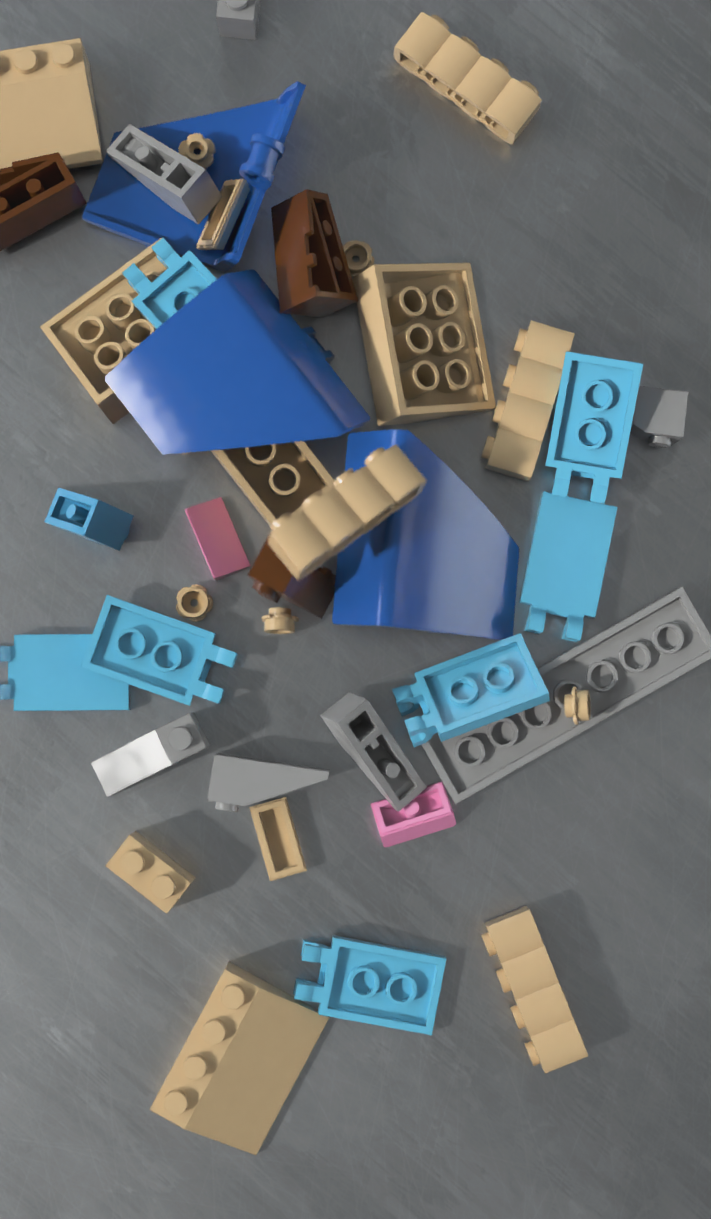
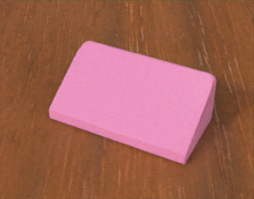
[185,497,251,581]
[371,781,456,848]

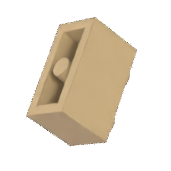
[106,831,196,914]

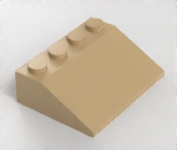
[0,38,103,169]
[40,238,167,424]
[353,263,496,426]
[150,961,329,1155]

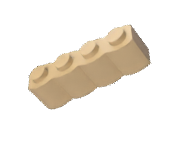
[394,12,542,145]
[481,320,575,481]
[268,445,427,580]
[481,906,588,1073]

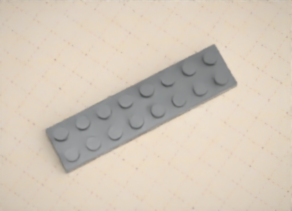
[422,587,711,804]

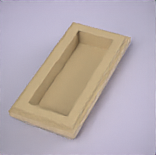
[196,179,250,250]
[249,797,307,881]

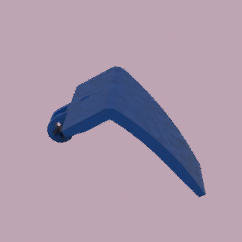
[82,81,306,272]
[105,269,371,455]
[332,429,520,640]

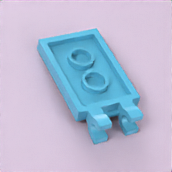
[122,238,217,329]
[545,351,643,504]
[519,491,617,642]
[80,595,238,706]
[392,633,550,747]
[0,634,130,711]
[293,935,446,1035]

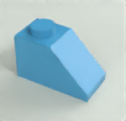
[44,487,134,551]

